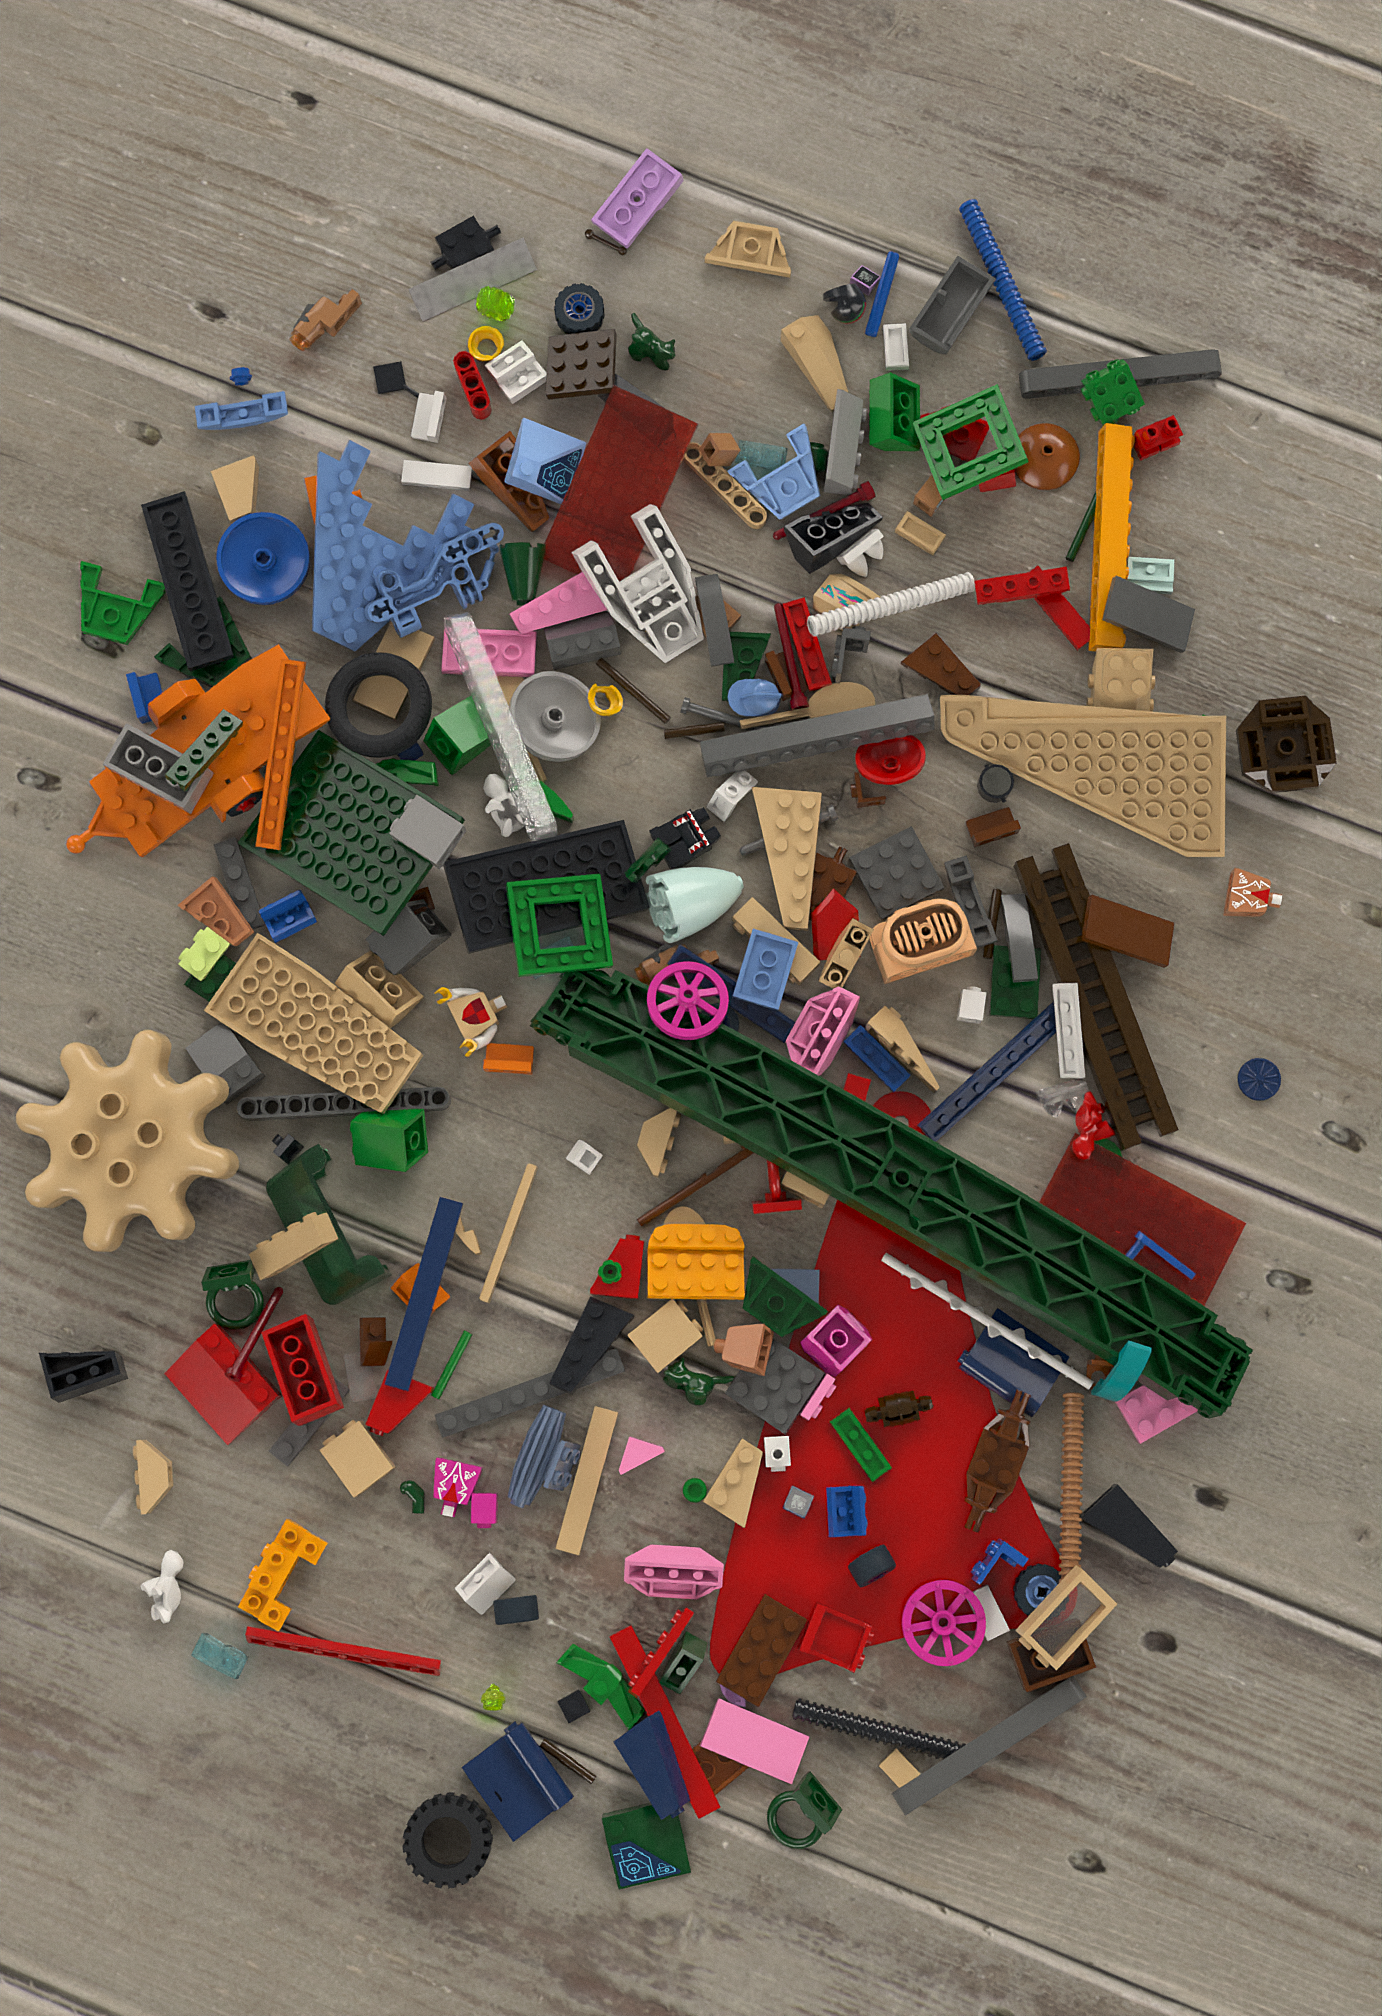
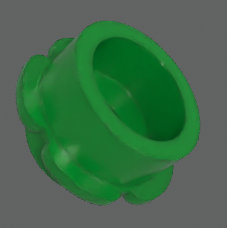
[598,1260,622,1284]

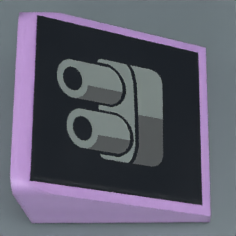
[850,265,881,296]

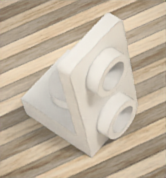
[706,770,758,822]

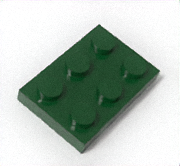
[989,945,1041,1019]

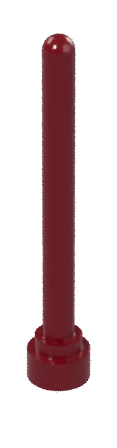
[773,481,876,540]
[774,603,809,710]

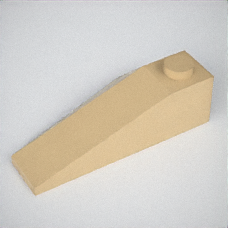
[865,1006,939,1093]

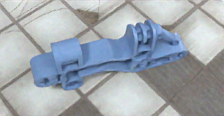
[364,523,504,638]

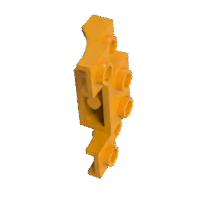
[238,1519,328,1632]

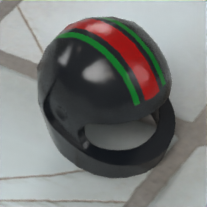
[823,283,866,324]

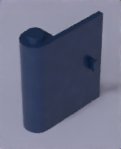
[957,1308,1070,1418]
[461,1721,574,1842]

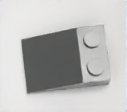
[186,1022,266,1105]

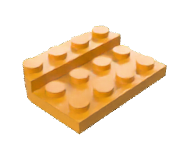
[647,1224,745,1300]

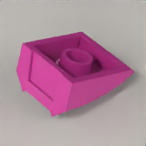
[801,1305,872,1377]

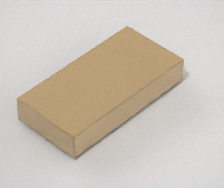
[895,511,946,556]
[879,1748,920,1788]

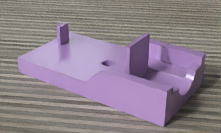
[591,148,684,249]

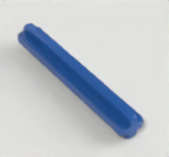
[865,251,899,337]

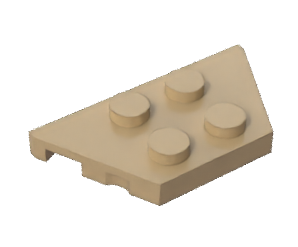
[705,221,791,278]

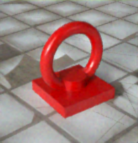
[751,1160,802,1214]

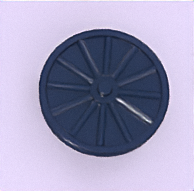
[1238,1058,1281,1101]

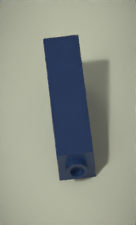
[613,1711,690,1820]

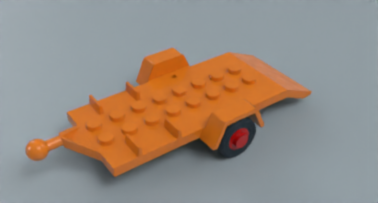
[66,644,330,857]

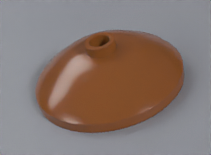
[1014,423,1080,490]

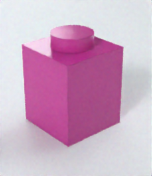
[471,1493,498,1528]

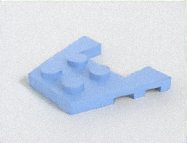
[728,424,820,520]

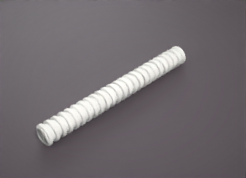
[807,572,975,636]

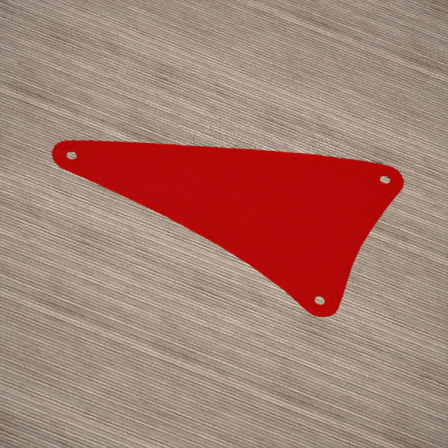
[710,1091,1077,1674]

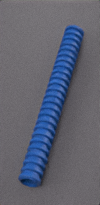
[959,199,1047,361]

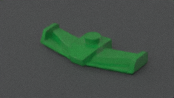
[376,758,439,786]
[556,1644,645,1731]

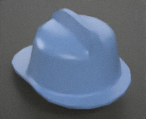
[727,679,781,716]

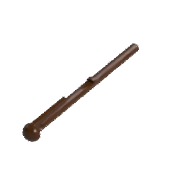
[637,1146,754,1227]

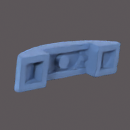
[195,391,288,430]

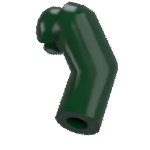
[400,1480,425,1514]

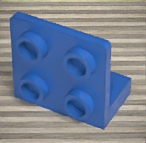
[971,1539,1028,1585]

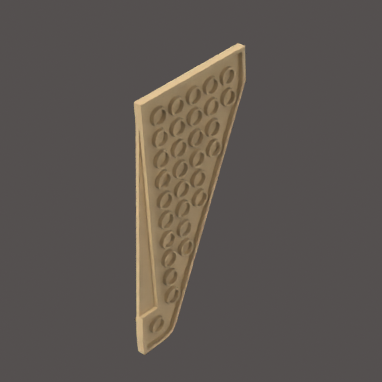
[940,695,1226,857]

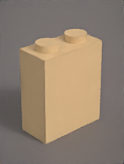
[627,1299,703,1373]
[320,1420,396,1498]

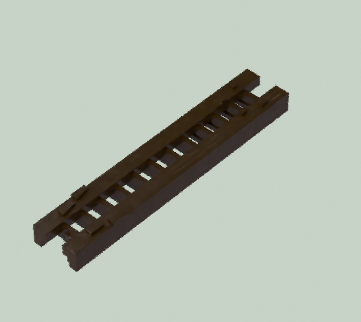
[1013,843,1179,1151]

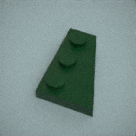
[722,631,771,701]

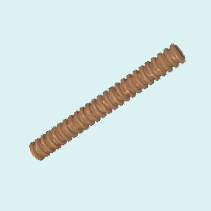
[1058,1392,1084,1586]

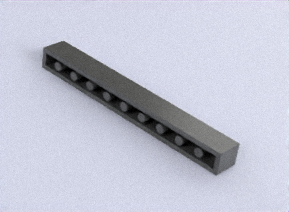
[700,694,935,777]

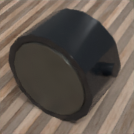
[977,764,1014,803]

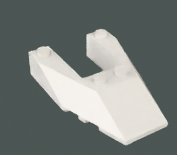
[571,504,704,663]

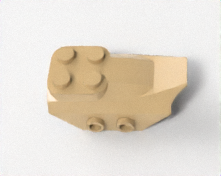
[1086,648,1155,712]

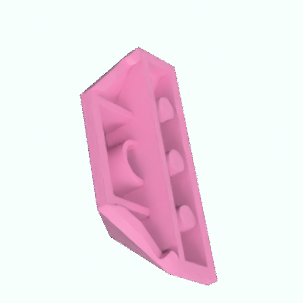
[786,986,860,1076]
[624,1545,724,1600]

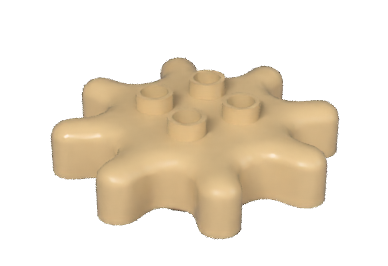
[16,1030,239,1252]

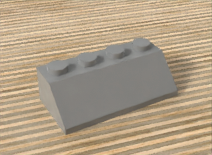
[824,389,867,495]

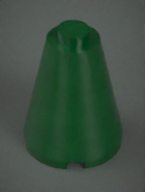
[500,542,546,606]

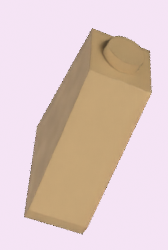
[211,455,259,524]

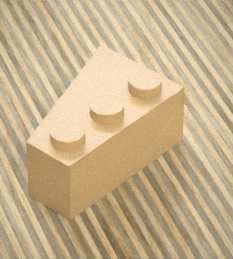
[703,1438,763,1528]

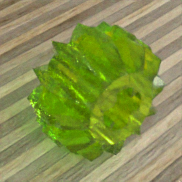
[476,286,515,322]

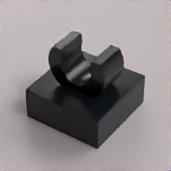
[272,1134,304,1165]

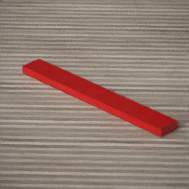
[609,1625,721,1819]
[245,1626,441,1676]

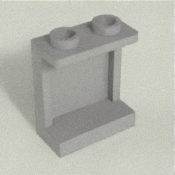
[389,795,466,870]

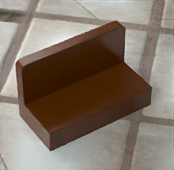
[764,650,808,701]
[966,807,1021,848]

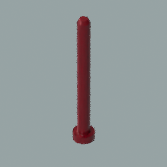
[224,1287,283,1382]

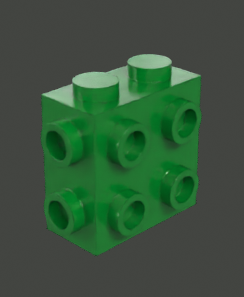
[1080,359,1145,426]

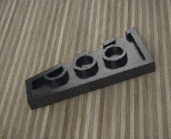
[549,1296,635,1394]

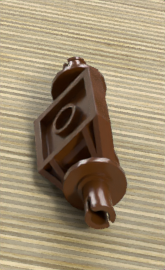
[964,1389,1031,1533]

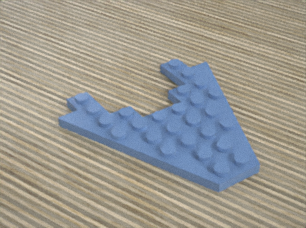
[312,440,484,651]

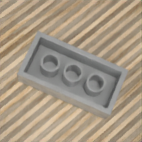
[103,723,214,814]

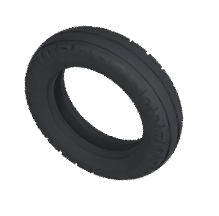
[325,652,432,758]

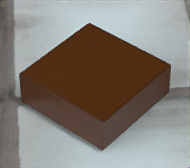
[408,886,435,915]

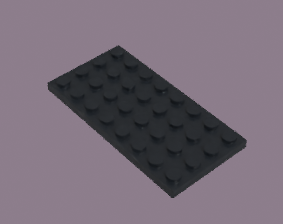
[443,820,650,954]

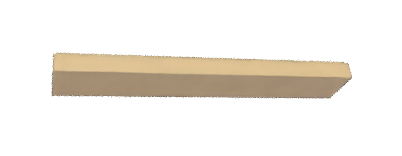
[479,1163,538,1304]
[556,1406,618,1555]

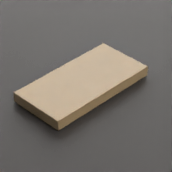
[353,622,435,721]

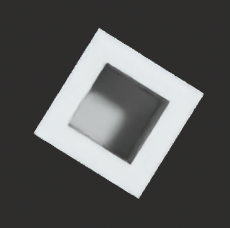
[957,986,986,1024]

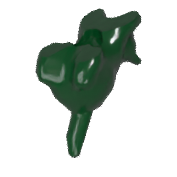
[628,313,676,371]
[663,1357,734,1406]

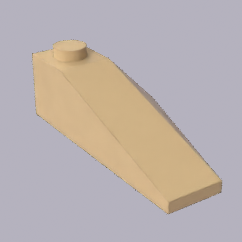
[781,315,848,412]

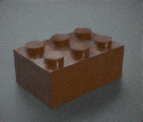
[1006,1617,1097,1692]

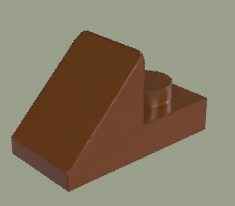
[360,1317,392,1367]

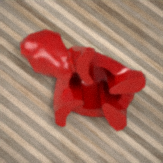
[1072,1091,1115,1160]

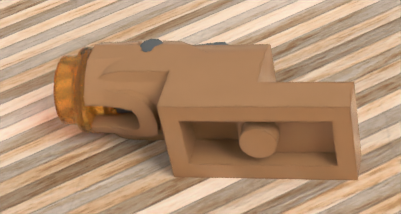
[289,289,362,351]
[634,943,719,985]

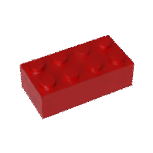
[261,1314,344,1426]

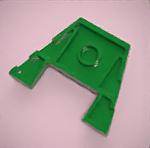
[80,561,166,645]

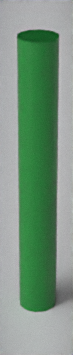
[431,1330,473,1399]

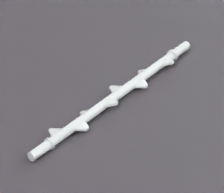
[881,1253,1094,1390]

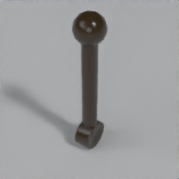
[585,229,627,256]

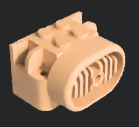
[869,899,977,984]

